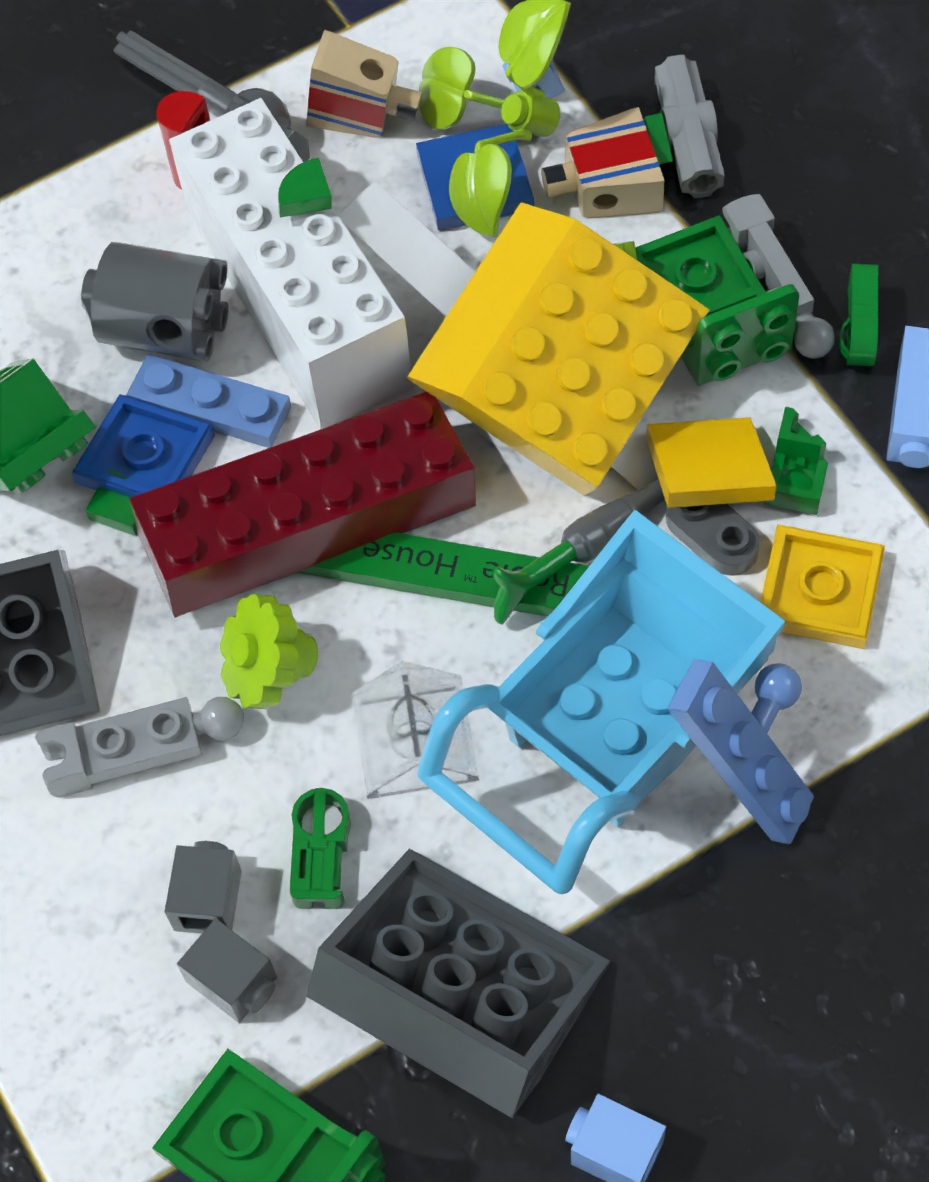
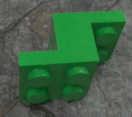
[0,358,96,493]

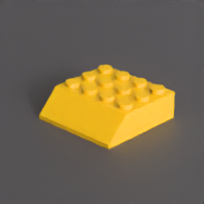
[407,202,710,496]

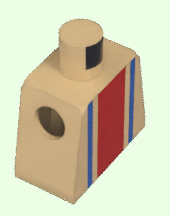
[306,30,422,138]
[541,107,664,218]

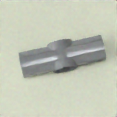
[655,55,725,198]

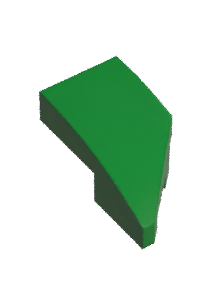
[764,407,828,515]

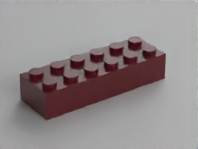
[129,392,476,618]

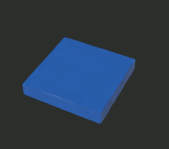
[416,124,534,230]
[72,394,215,497]

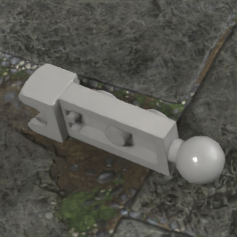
[722,194,835,359]
[35,697,244,797]

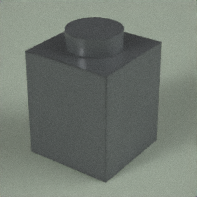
[164,841,242,934]
[177,918,277,1023]

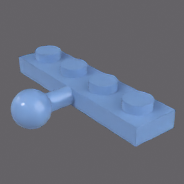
[667,659,814,844]

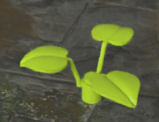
[419,0,571,237]

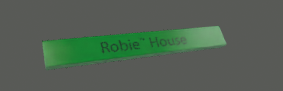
[297,532,589,617]

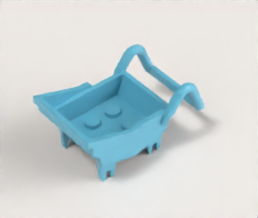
[417,509,785,894]

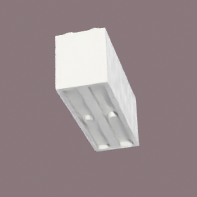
[169,98,413,429]

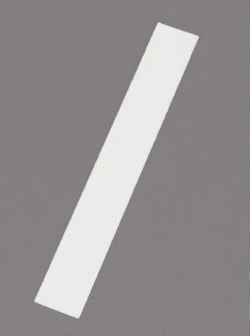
[338,181,658,490]

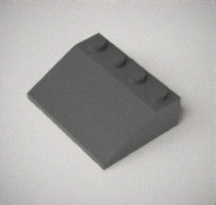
[0,549,100,736]
[306,848,610,1118]

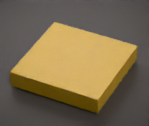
[646,417,776,508]
[760,524,885,649]

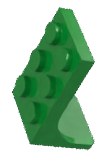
[635,215,800,386]
[152,1048,386,1182]

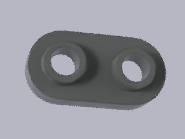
[666,504,759,576]

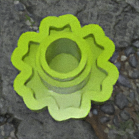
[220,594,318,709]

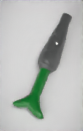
[492,479,665,625]

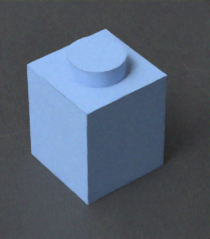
[565,1094,666,1182]

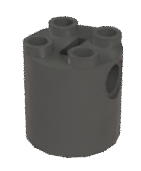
[81,242,229,362]

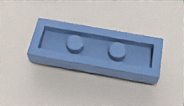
[126,354,291,448]

